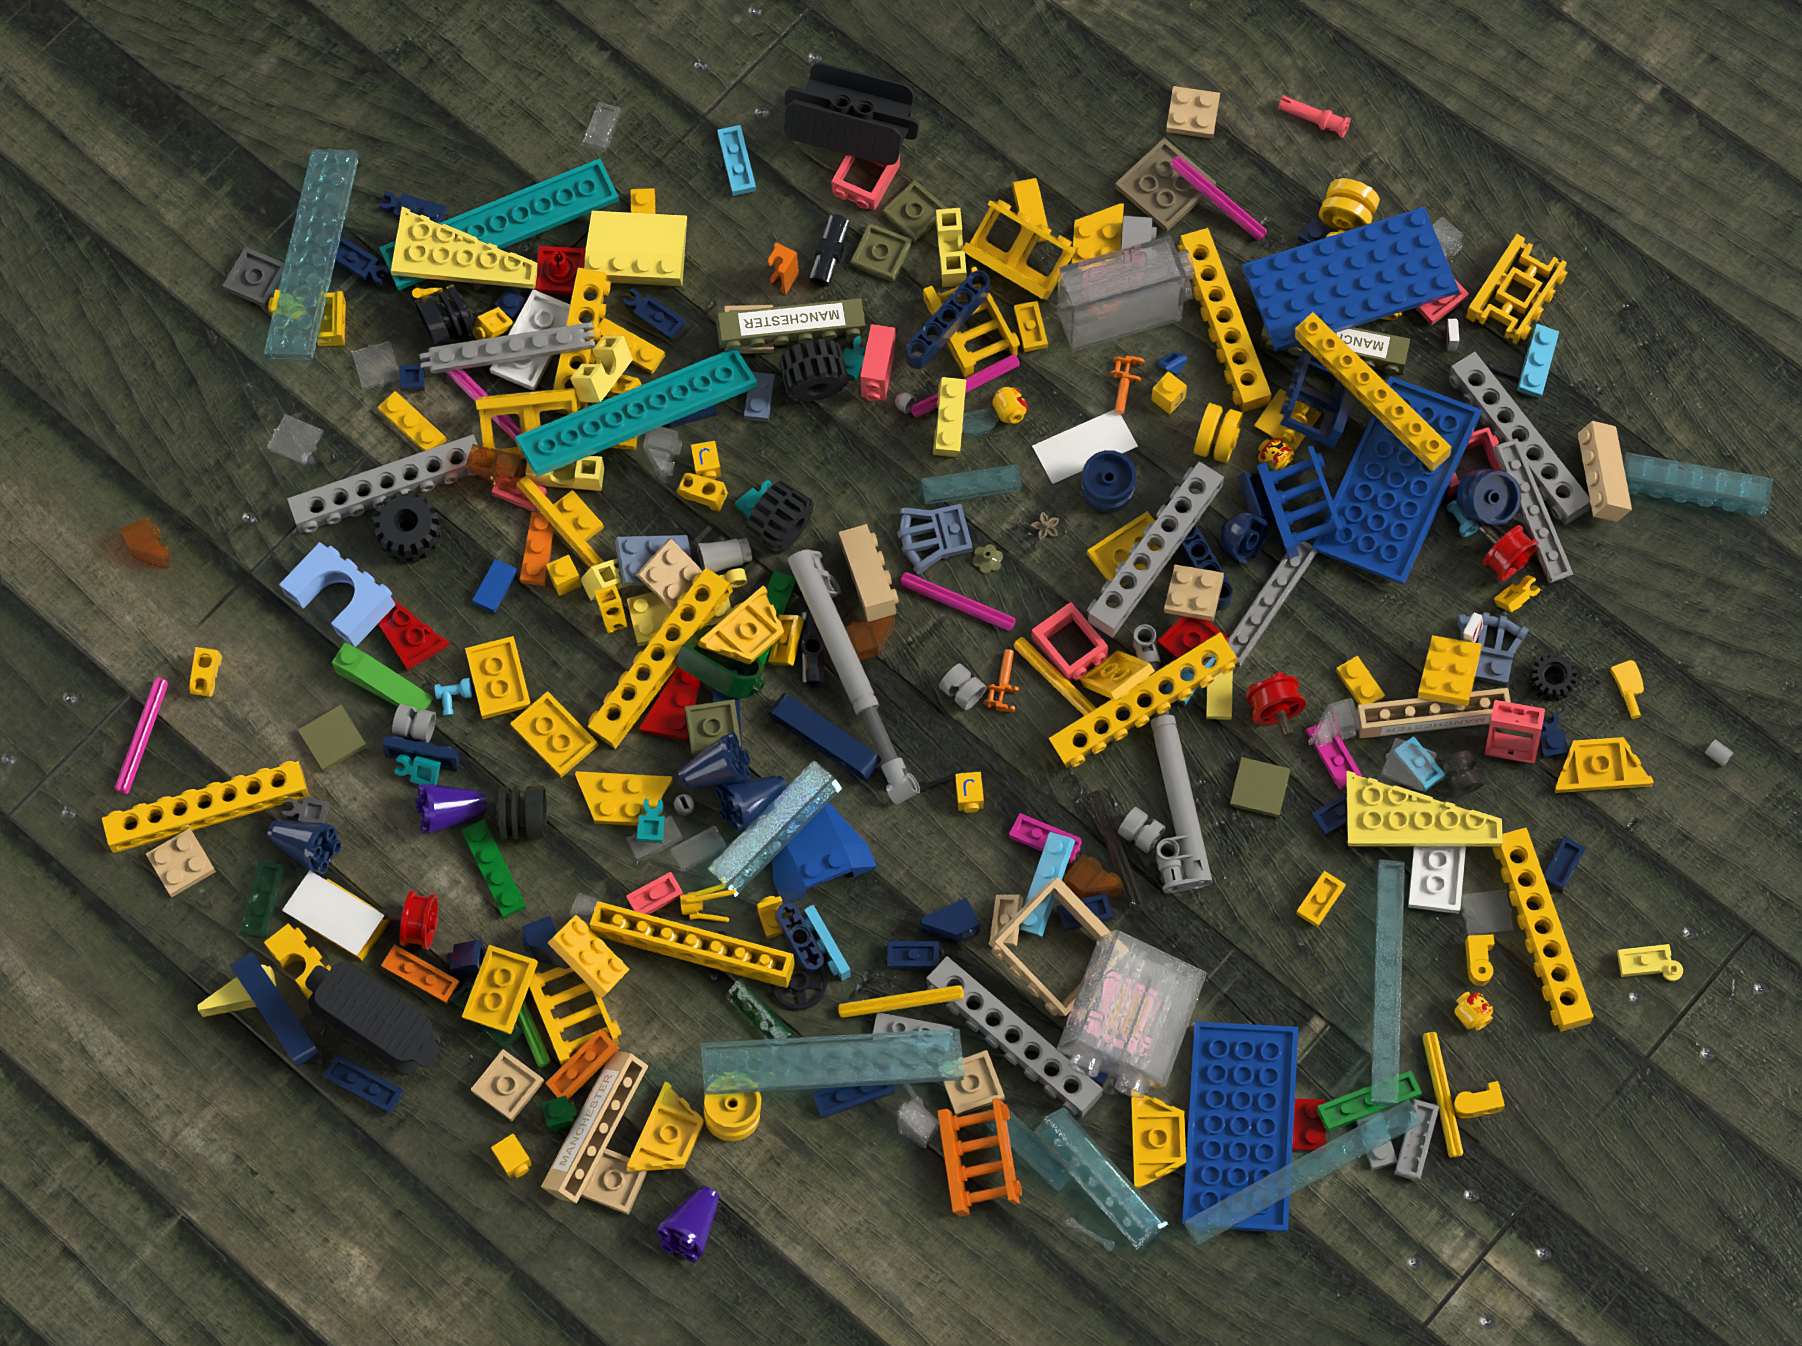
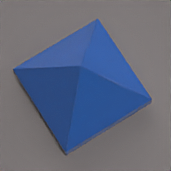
[1157,351,1188,375]

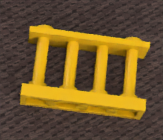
[923,267,1020,378]
[529,967,622,1066]

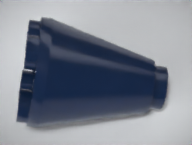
[678,732,751,789]
[715,775,789,832]
[267,820,342,874]

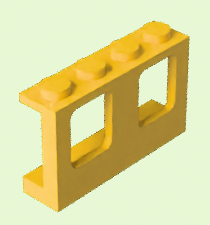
[961,199,1076,300]
[476,388,578,461]

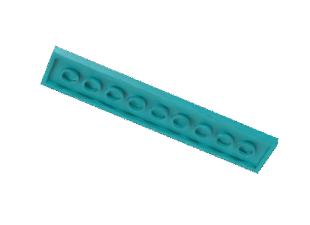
[379,158,619,291]
[515,350,758,477]

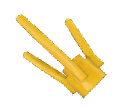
[680,882,736,922]

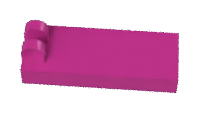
[1305,717,1362,790]
[1009,813,1082,864]

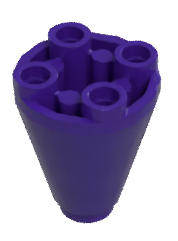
[415,784,487,834]
[656,1186,719,1263]

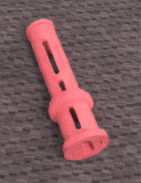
[1278,95,1351,138]

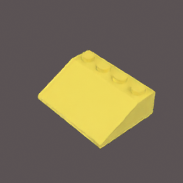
[584,211,687,286]

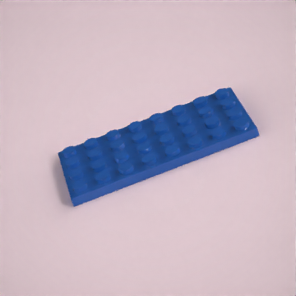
[1242,207,1459,352]
[1312,376,1482,585]
[1182,1022,1299,1233]

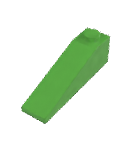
[332,642,433,712]

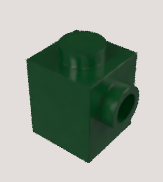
[541,1095,578,1135]

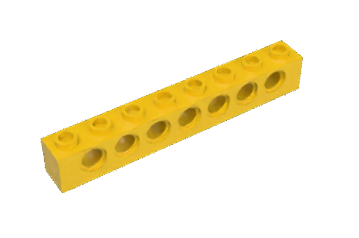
[1177,228,1272,413]
[1295,312,1451,472]
[588,568,733,749]
[1049,632,1238,768]
[102,761,309,853]
[1492,827,1594,1032]
[589,901,795,988]

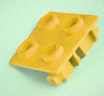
[1254,388,1321,451]

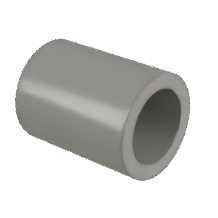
[1705,739,1734,767]

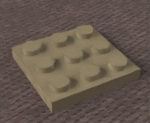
[1115,138,1216,232]

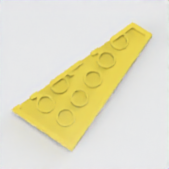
[391,207,538,289]
[1346,771,1503,846]

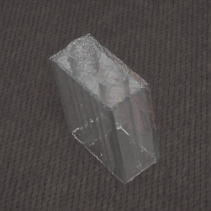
[1057,235,1195,352]
[1056,929,1207,1098]

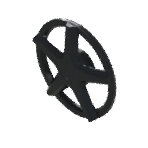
[770,955,828,1010]

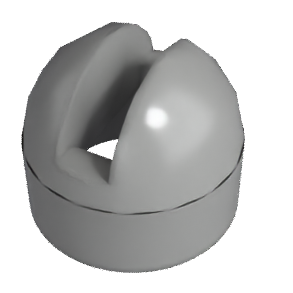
[895,392,916,414]
[674,794,695,816]

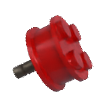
[1246,672,1306,738]

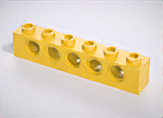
[551,268,611,415]

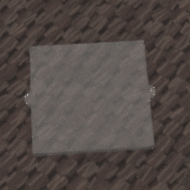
[352,341,400,390]
[267,414,324,465]
[1381,738,1437,791]
[1461,890,1513,936]

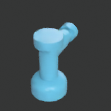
[1446,500,1479,537]
[435,678,472,716]

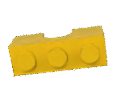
[264,923,331,999]

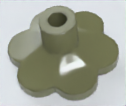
[972,544,1003,574]

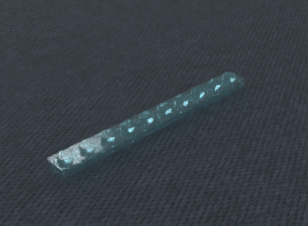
[1371,860,1405,1107]
[1184,1099,1422,1246]

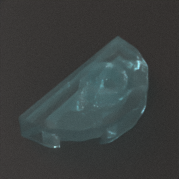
[962,407,999,436]

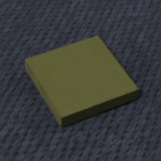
[881,180,948,244]
[850,223,913,283]
[685,699,742,756]
[298,704,367,772]
[1230,757,1291,818]

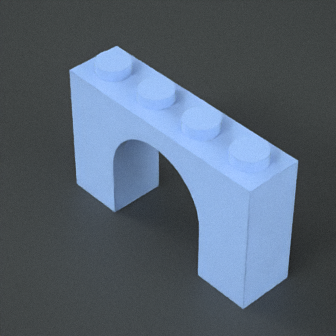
[279,542,395,647]

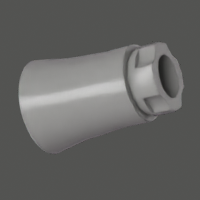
[697,538,752,573]

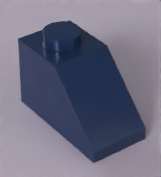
[920,898,980,942]
[520,916,570,969]
[447,940,486,979]

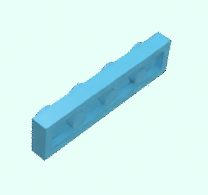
[1019,832,1075,936]

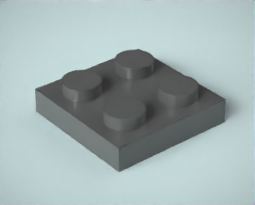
[223,247,289,308]

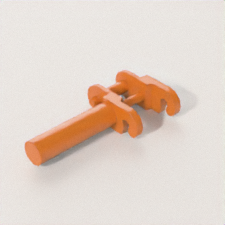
[1110,355,1145,414]
[983,649,1019,712]

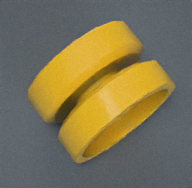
[1319,178,1380,232]
[1194,403,1243,464]
[704,1074,761,1141]

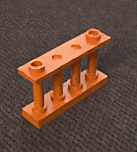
[937,1098,1022,1217]

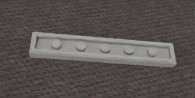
[1493,438,1573,584]
[1228,541,1318,668]

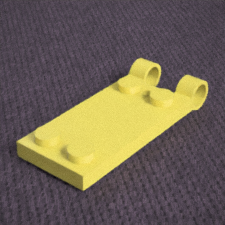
[627,568,747,647]

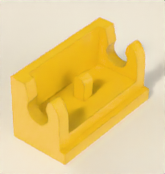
[317,291,346,346]

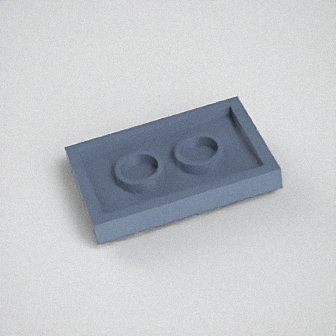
[615,535,692,586]

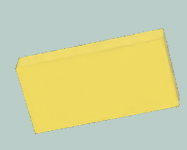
[1206,670,1233,720]

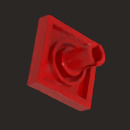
[534,246,586,295]

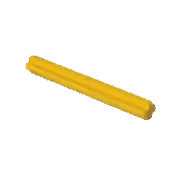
[517,476,604,568]
[1014,637,1105,729]
[838,985,964,1018]
[1422,1032,1463,1158]

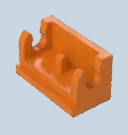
[768,242,799,295]

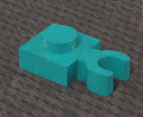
[842,336,867,381]
[735,480,771,520]
[394,754,441,785]
[637,799,665,844]

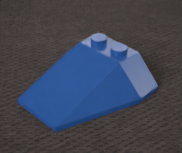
[769,787,877,903]

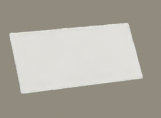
[1032,409,1138,484]
[282,871,384,955]

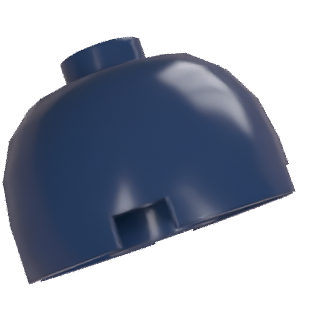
[1221,512,1268,563]

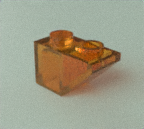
[465,444,522,489]
[120,517,171,569]
[846,615,895,661]
[1064,854,1123,899]

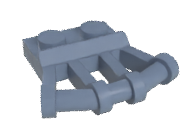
[897,504,973,575]
[1458,612,1529,686]

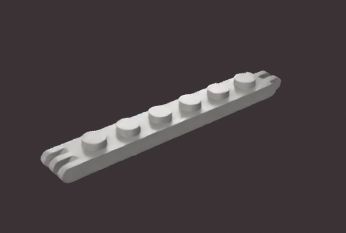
[420,323,595,373]

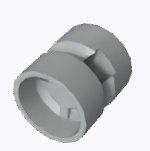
[939,663,987,710]
[392,704,436,743]
[1118,807,1166,854]

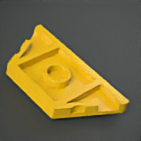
[1071,204,1124,291]
[698,586,784,664]
[1555,737,1653,793]
[575,771,673,826]
[626,1082,704,1172]
[1131,1089,1186,1189]

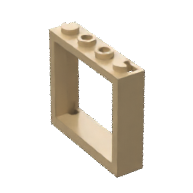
[988,877,1128,1017]

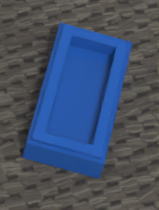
[472,559,518,613]

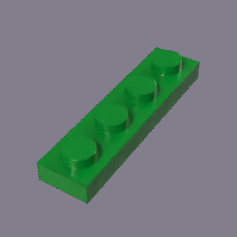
[758,571,797,667]
[461,819,527,919]
[1316,1071,1422,1132]

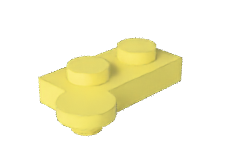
[1617,944,1683,981]

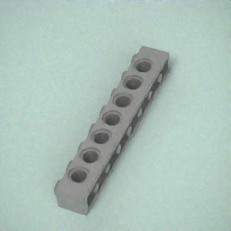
[1449,352,1591,525]
[287,434,485,533]
[1087,462,1224,638]
[926,956,1103,1118]

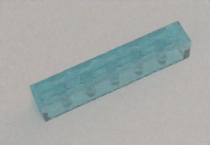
[1623,452,1773,516]
[707,761,842,897]
[1034,1107,1168,1249]

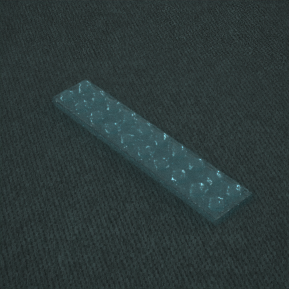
[264,149,359,360]
[700,1029,965,1095]

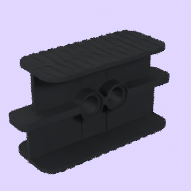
[784,62,919,165]
[305,962,440,1074]

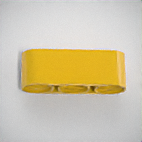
[1012,178,1048,243]

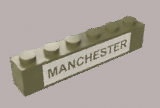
[716,298,866,350]
[1260,324,1410,375]

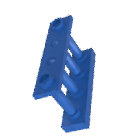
[1257,445,1348,559]

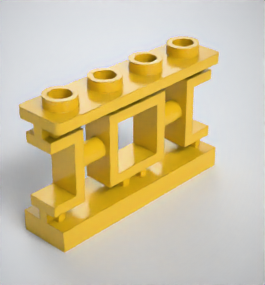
[1466,234,1568,345]

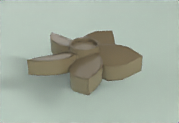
[1030,512,1059,541]

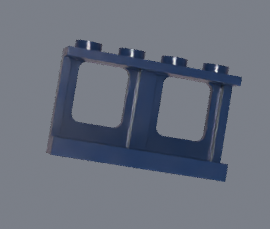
[1279,349,1354,448]

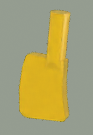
[412,288,443,299]
[1610,660,1644,719]

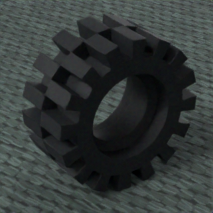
[1530,652,1578,701]

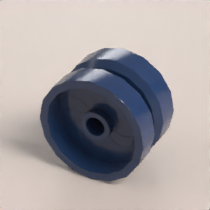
[1082,450,1136,513]
[1456,468,1521,525]

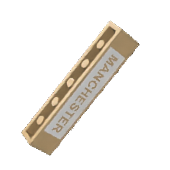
[1355,688,1511,739]
[541,1051,648,1203]

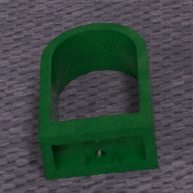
[675,626,765,699]

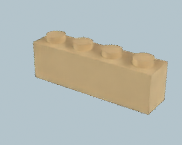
[1578,421,1632,522]
[839,524,899,622]

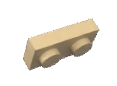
[990,895,1023,946]

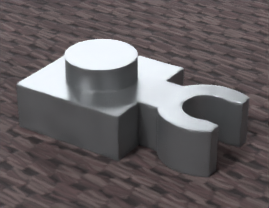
[282,797,330,823]

